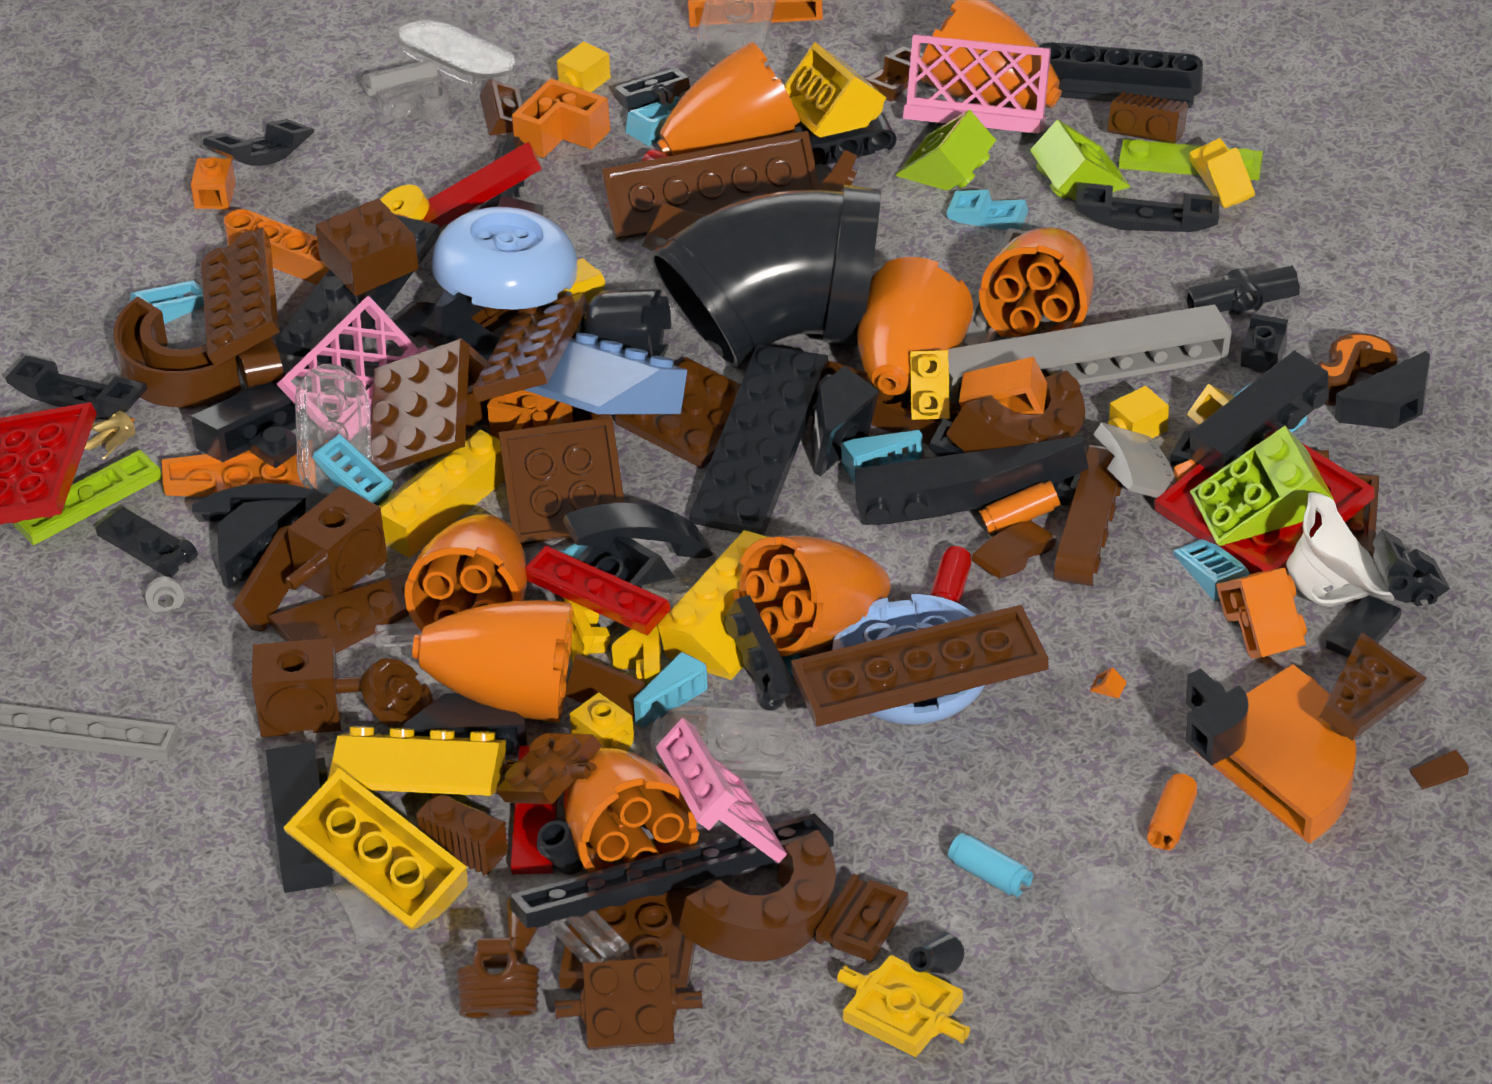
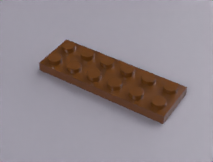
[601,131,819,239]
[201,227,280,367]
[472,292,588,402]
[791,604,1049,727]

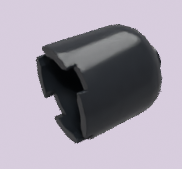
[580,289,671,358]

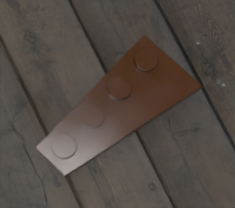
[268,573,409,654]
[1319,632,1427,741]

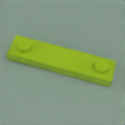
[1119,139,1263,181]
[13,450,162,546]

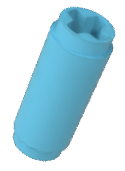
[948,833,1033,898]

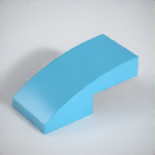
[946,190,1028,230]

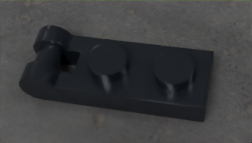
[95,507,198,577]
[724,595,794,710]

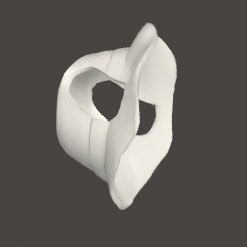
[1286,492,1394,607]

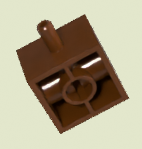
[286,486,388,598]
[252,638,362,737]

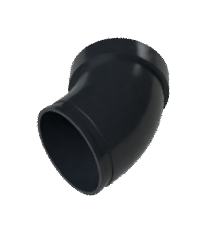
[650,185,881,368]

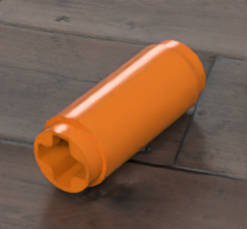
[979,481,1061,535]
[1147,773,1198,851]

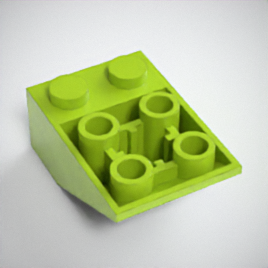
[1190,426,1334,546]

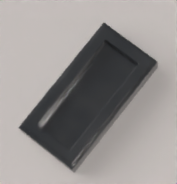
[1326,595,1401,658]

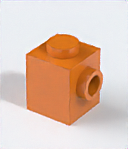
[191,157,236,209]

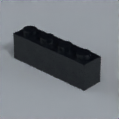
[1190,351,1329,474]
[191,364,335,463]
[266,742,335,893]

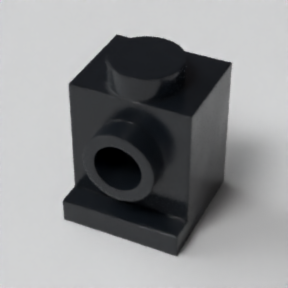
[1241,314,1288,372]

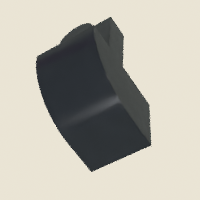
[1186,668,1249,766]

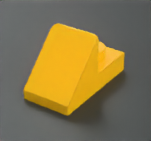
[1189,138,1255,208]
[612,625,661,687]

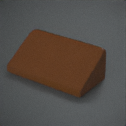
[480,79,523,136]
[566,654,645,722]

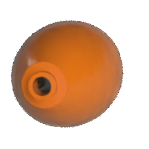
[919,0,1062,110]
[657,42,800,156]
[979,227,1094,338]
[857,257,973,395]
[405,514,527,631]
[734,536,890,657]
[412,600,573,722]
[564,748,699,873]

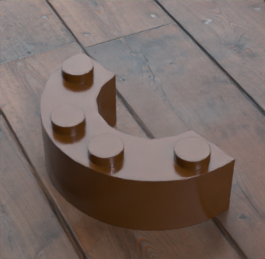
[113,296,241,408]
[946,370,1085,453]
[679,830,836,962]

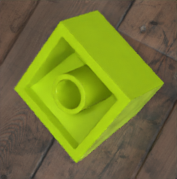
[895,109,997,191]
[1030,119,1131,201]

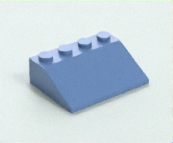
[525,333,687,414]

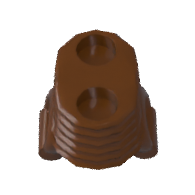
[455,937,540,1019]

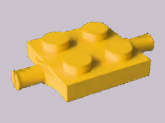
[837,955,970,1058]

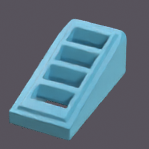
[626,96,681,146]
[130,280,204,324]
[841,430,922,483]
[312,434,393,505]
[1173,539,1249,601]
[633,652,708,728]

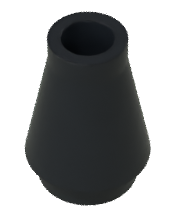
[537,820,583,875]
[909,932,964,974]

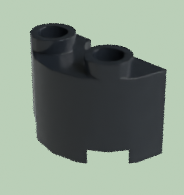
[1373,529,1450,607]

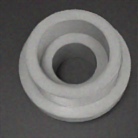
[145,576,184,613]

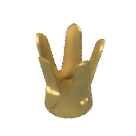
[85,411,135,459]

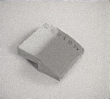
[361,60,438,96]
[1093,422,1177,498]

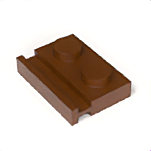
[816,873,909,962]

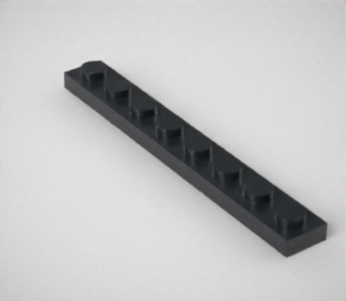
[510,813,834,928]

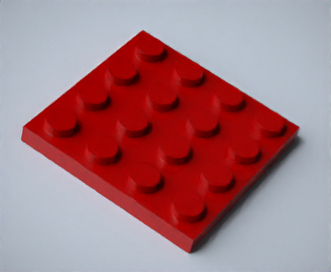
[0,402,97,524]
[1154,442,1374,574]

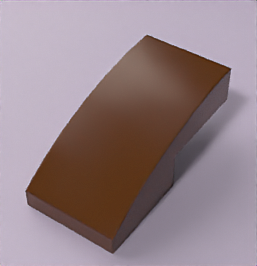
[866,46,923,102]
[971,520,1057,579]

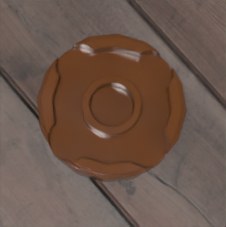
[360,658,433,728]

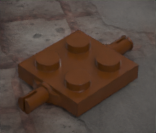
[496,733,602,804]
[555,957,703,1050]

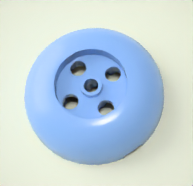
[432,207,577,309]
[832,594,985,725]

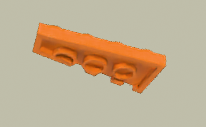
[162,441,317,497]

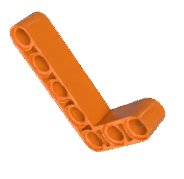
[224,209,407,285]

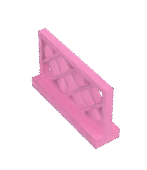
[903,34,1051,134]
[277,295,429,445]
[656,717,787,863]

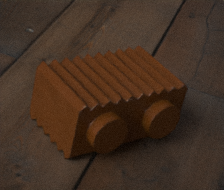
[1108,91,1188,144]
[416,793,509,875]

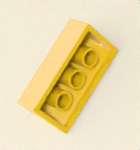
[784,42,887,137]
[377,430,505,558]
[658,530,767,680]
[328,726,506,796]
[284,768,468,931]

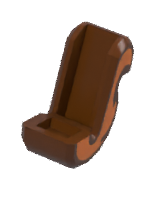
[1317,333,1397,406]

